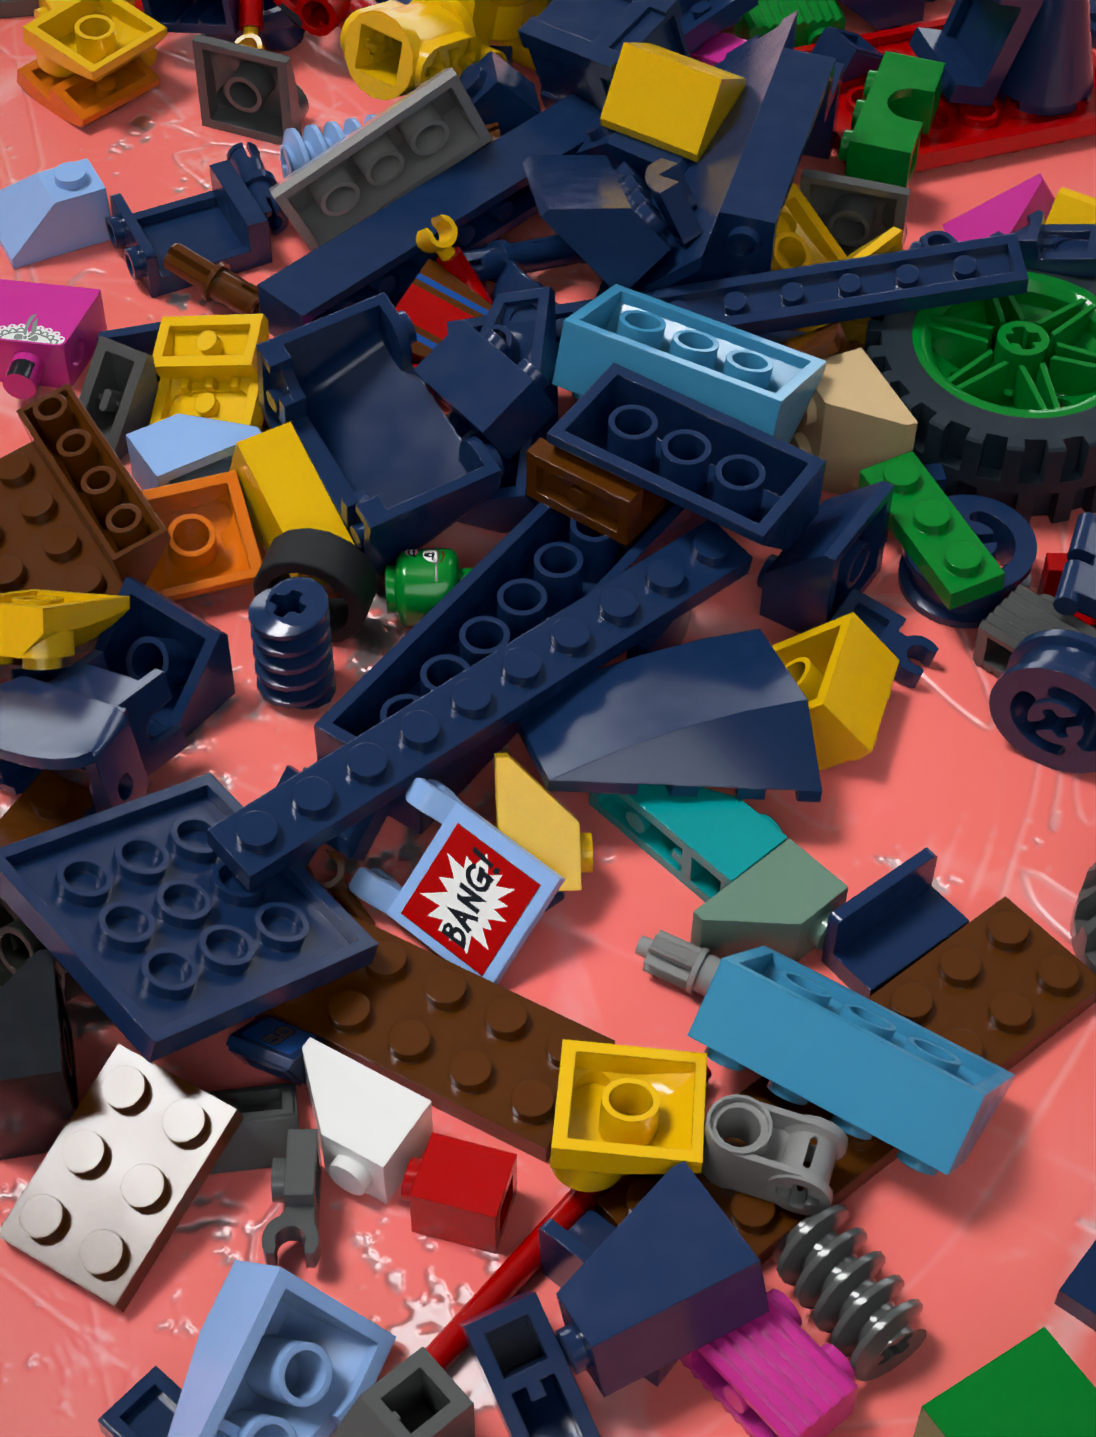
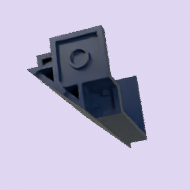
[596,10,844,297]

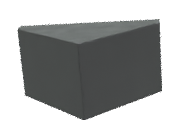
[79,336,158,460]

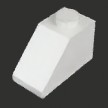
[302,1037,433,1204]

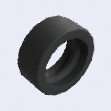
[253,528,378,642]

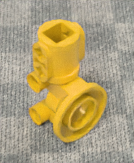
[340,0,549,101]

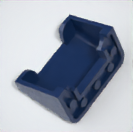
[256,292,504,576]

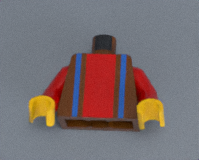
[395,215,493,393]

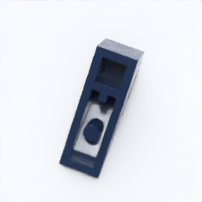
[458,1290,600,1437]

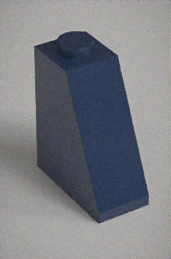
[555,1161,769,1398]

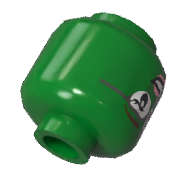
[385,548,473,628]

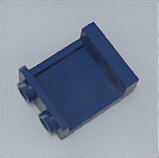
[909,0,1044,107]
[105,160,272,298]

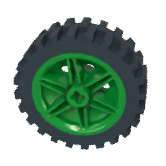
[864,268,1096,524]

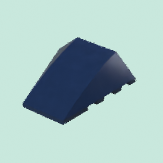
[514,629,822,802]

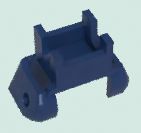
[0,649,188,817]

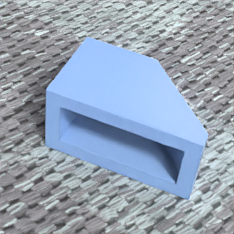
[126,413,262,490]

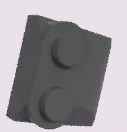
[192,35,309,145]
[800,169,911,256]

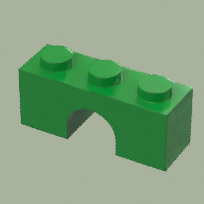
[838,51,946,188]

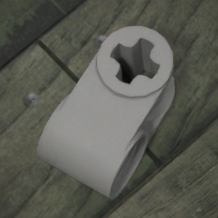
[702,1094,848,1215]

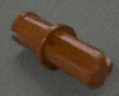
[163,243,260,314]

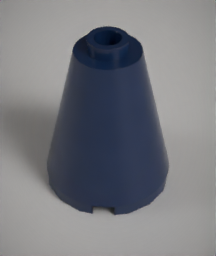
[997,0,1094,116]

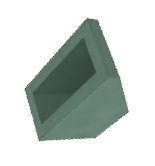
[690,838,848,962]

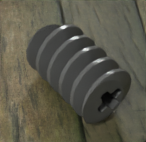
[772,1204,926,1382]

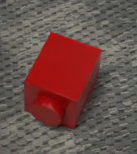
[401,1132,517,1254]

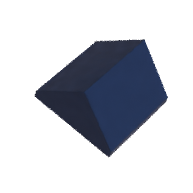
[94,577,235,738]

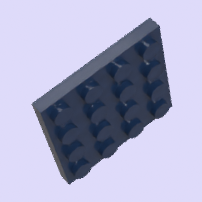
[0,773,378,1063]

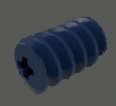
[248,577,336,710]

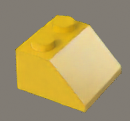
[771,612,900,770]

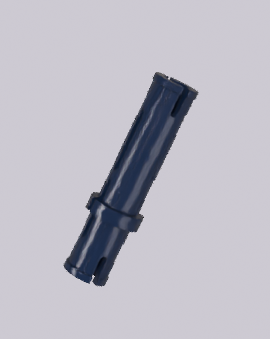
[463,234,586,283]

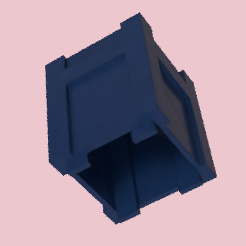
[518,0,691,111]

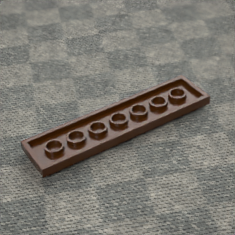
[595,896,1096,1264]

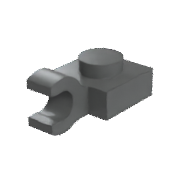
[262,1129,322,1268]

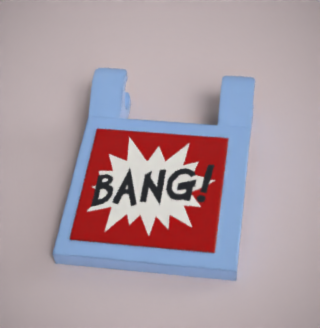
[349,777,565,984]

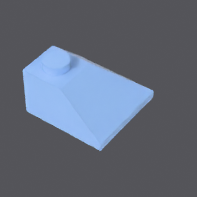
[0,158,110,269]

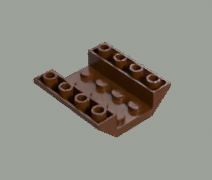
[0,383,171,665]

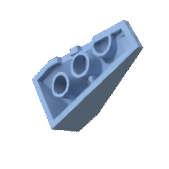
[167,1260,397,1437]

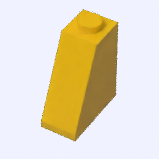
[229,421,355,586]

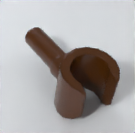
[305,849,375,925]

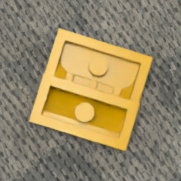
[149,314,269,431]

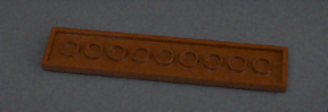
[0,769,615,1163]

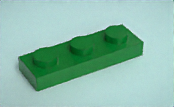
[858,451,1005,610]

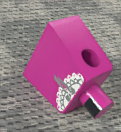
[0,279,107,399]

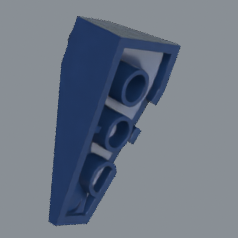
[448,286,559,533]

